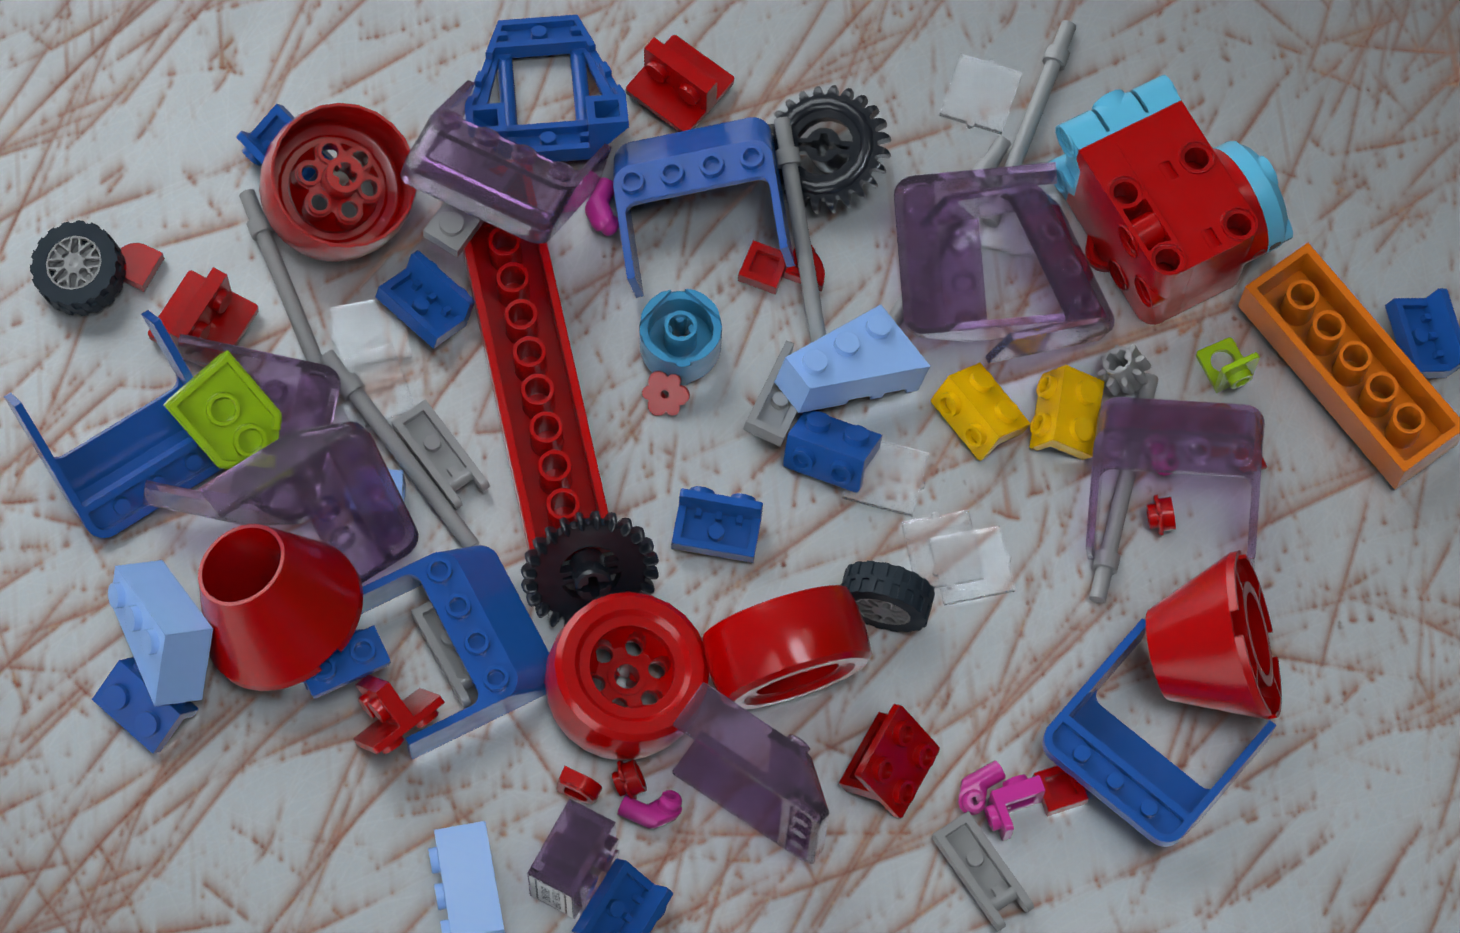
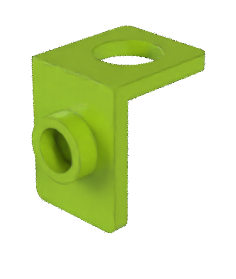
[1196,337,1260,393]

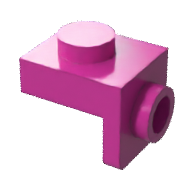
[984,774,1045,841]

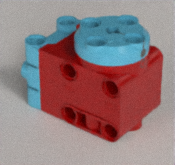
[1047,75,1293,325]

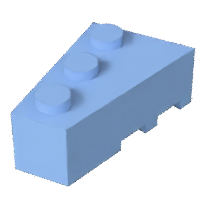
[774,305,930,413]
[108,560,213,707]
[428,821,505,933]

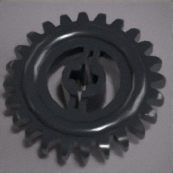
[768,85,891,214]
[521,511,659,627]

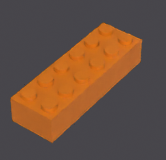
[1238,243,1460,490]

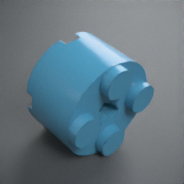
[639,289,722,386]

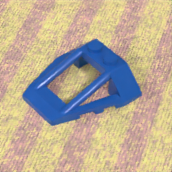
[464,14,629,164]

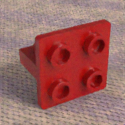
[626,35,735,132]
[148,267,259,368]
[353,675,445,754]
[839,704,940,818]

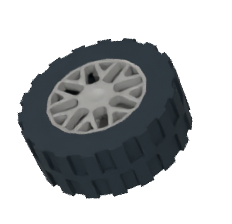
[30,220,126,316]
[841,560,935,632]

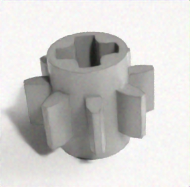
[1097,344,1151,396]

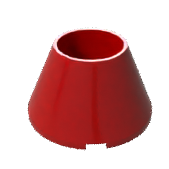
[198,524,363,691]
[1146,550,1282,720]

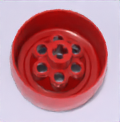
[259,103,417,262]
[702,585,872,710]
[545,592,709,761]

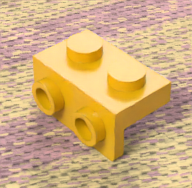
[931,362,1031,461]
[1030,364,1105,460]

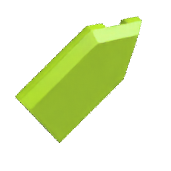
[164,350,282,472]

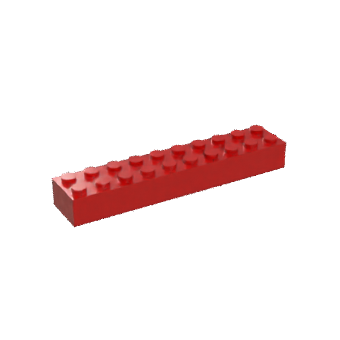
[448,160,611,561]

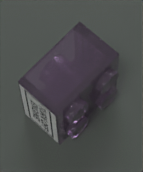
[527,798,620,919]

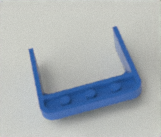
[613,117,795,298]
[4,310,222,538]
[361,545,549,760]
[1042,618,1276,847]

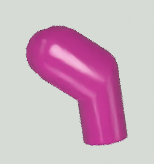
[585,177,619,236]

